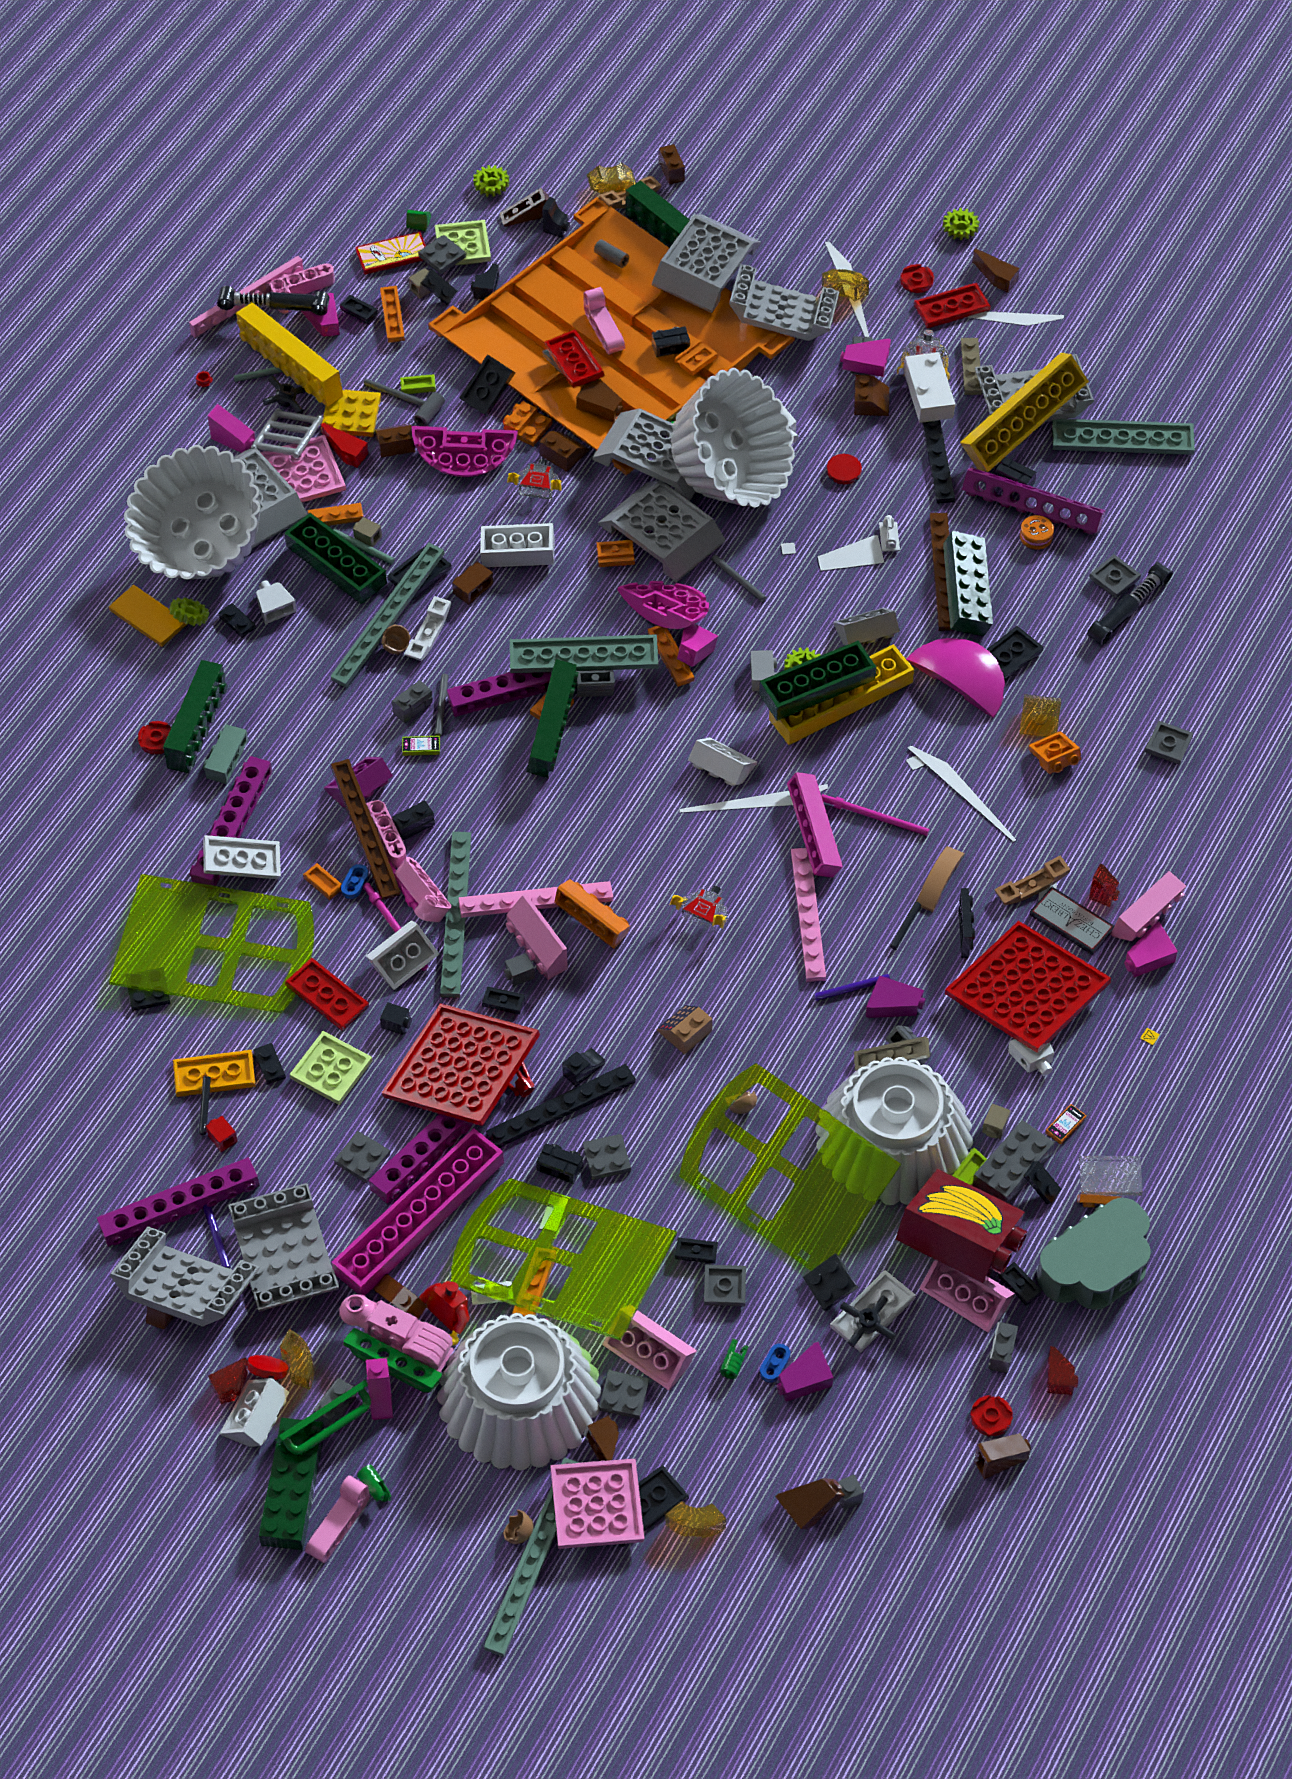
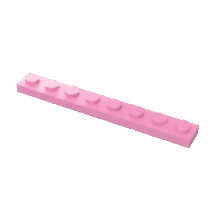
[189,256,303,337]
[791,848,826,982]
[458,881,613,918]

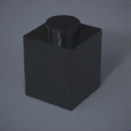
[380,1002,412,1035]

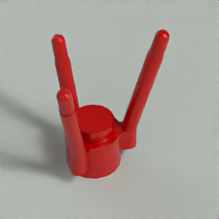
[508,1061,535,1097]

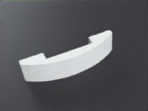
[404,596,451,661]

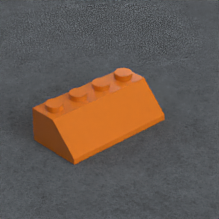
[554,879,630,949]

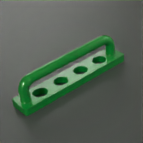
[343,1328,442,1393]
[275,1380,371,1454]

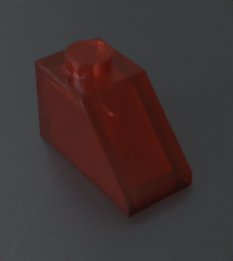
[1089,864,1120,907]
[1047,1346,1078,1395]
[208,1357,249,1404]

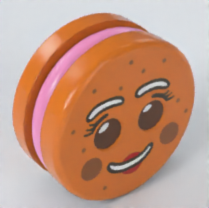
[1020,515,1054,550]

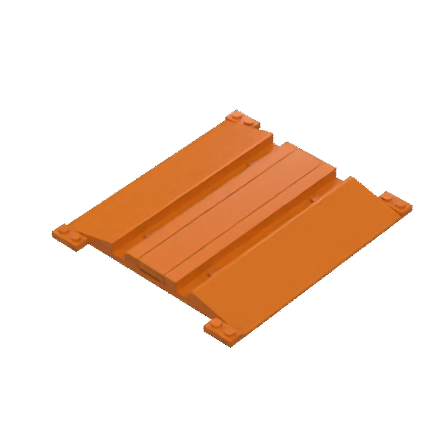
[428,197,795,476]

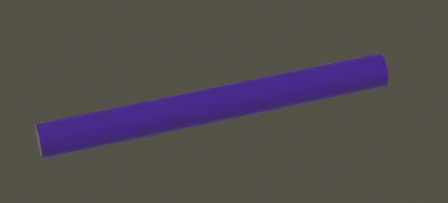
[814,974,890,1001]
[203,1204,231,1269]

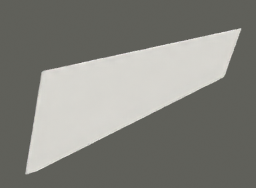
[818,535,884,571]

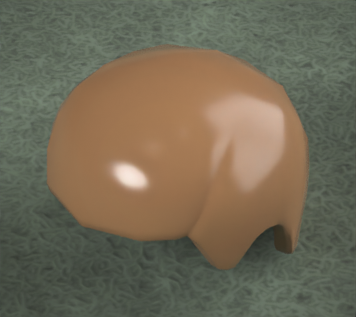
[382,625,411,654]
[725,1091,757,1114]
[503,1510,533,1544]

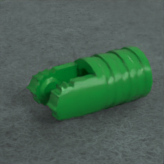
[720,1338,749,1379]
[357,1465,391,1502]

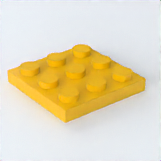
[321,390,381,437]

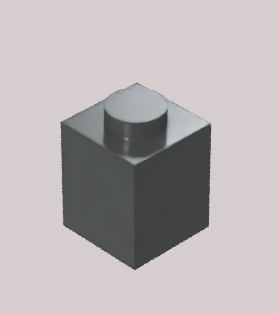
[503,953,535,986]
[837,1474,864,1511]

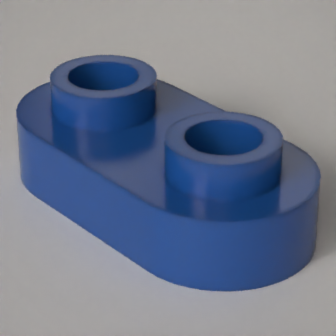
[341,864,369,899]
[760,1343,790,1383]

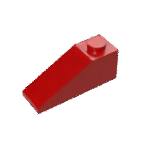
[321,423,369,468]

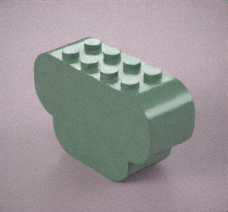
[1036,1198,1151,1310]

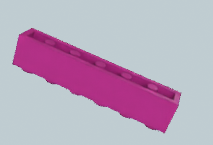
[787,772,843,878]

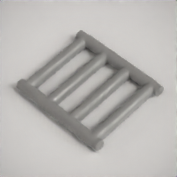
[251,408,323,459]

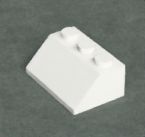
[688,738,757,786]
[366,920,439,990]
[220,1378,289,1447]

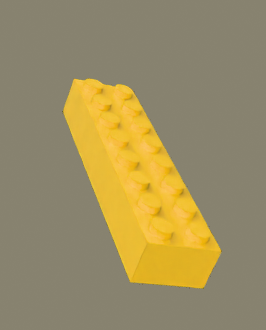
[236,303,343,407]
[960,353,1089,472]
[769,644,914,745]

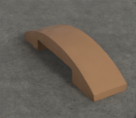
[599,176,661,209]
[916,846,965,912]
[995,855,1071,905]

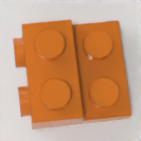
[503,401,552,447]
[1029,731,1081,774]

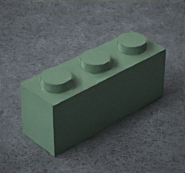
[203,724,248,784]

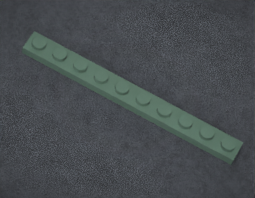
[330,543,445,688]
[440,832,472,998]
[484,1457,579,1657]

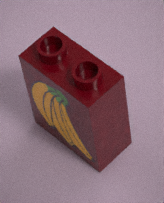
[895,1169,1028,1283]

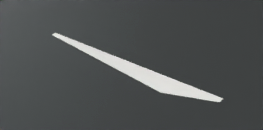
[825,242,869,337]
[968,312,1064,326]
[908,746,1016,842]
[680,784,828,812]

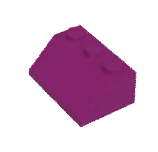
[324,757,393,807]

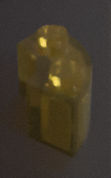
[587,163,636,194]
[822,269,869,302]
[280,1329,314,1390]
[666,1501,726,1538]

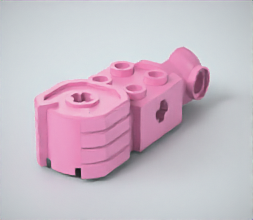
[339,1294,454,1372]

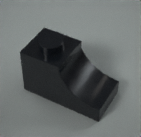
[542,197,570,238]
[471,263,499,300]
[562,1047,605,1087]

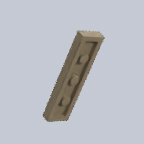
[960,338,982,395]
[854,1036,930,1071]

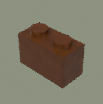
[658,144,685,185]
[452,562,494,605]

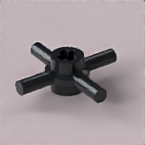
[263,376,306,414]
[840,1295,896,1347]

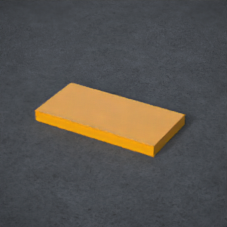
[108,585,187,647]
[173,1050,256,1097]

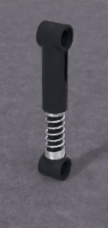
[217,286,330,316]
[1087,562,1173,646]

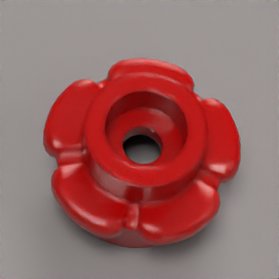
[196,371,213,387]

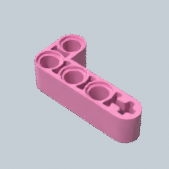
[270,263,335,314]
[583,287,625,355]
[352,800,407,868]
[395,857,451,922]
[305,1476,370,1563]

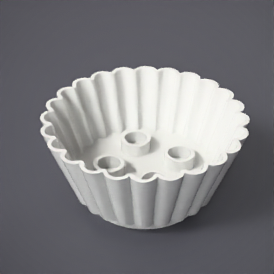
[671,368,795,508]
[124,445,260,579]
[815,1057,973,1205]
[437,1313,602,1470]

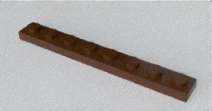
[929,513,955,631]
[330,759,401,900]

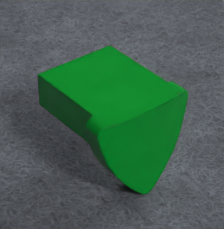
[406,210,432,232]

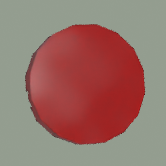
[900,264,934,293]
[826,454,862,485]
[138,721,171,755]
[246,1355,288,1379]
[970,1395,1013,1436]

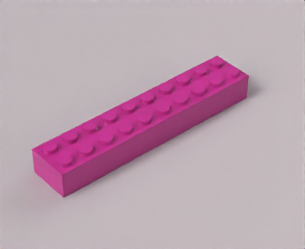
[332,1128,504,1296]

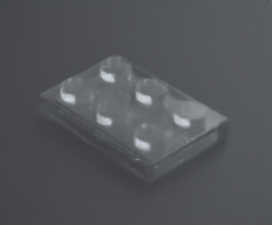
[1079,1156,1143,1196]

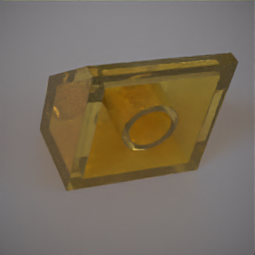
[1019,694,1061,737]

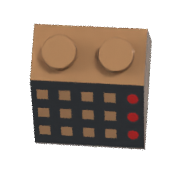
[657,1005,713,1055]

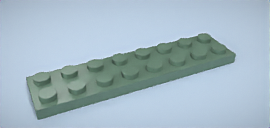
[1052,419,1195,455]
[510,635,658,673]

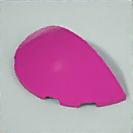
[412,426,517,477]
[618,581,709,629]
[906,638,1005,718]

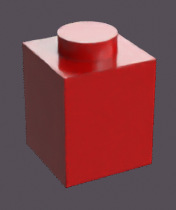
[206,1116,238,1152]

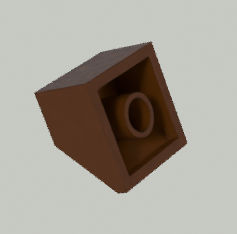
[854,375,889,416]
[374,423,416,458]
[539,431,589,472]

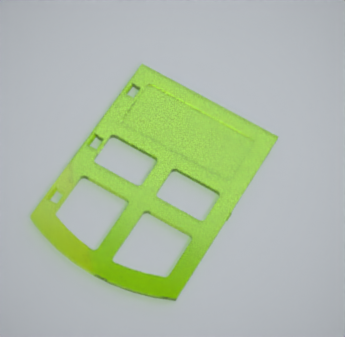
[109,874,314,1013]
[679,1063,902,1271]
[451,1178,677,1341]

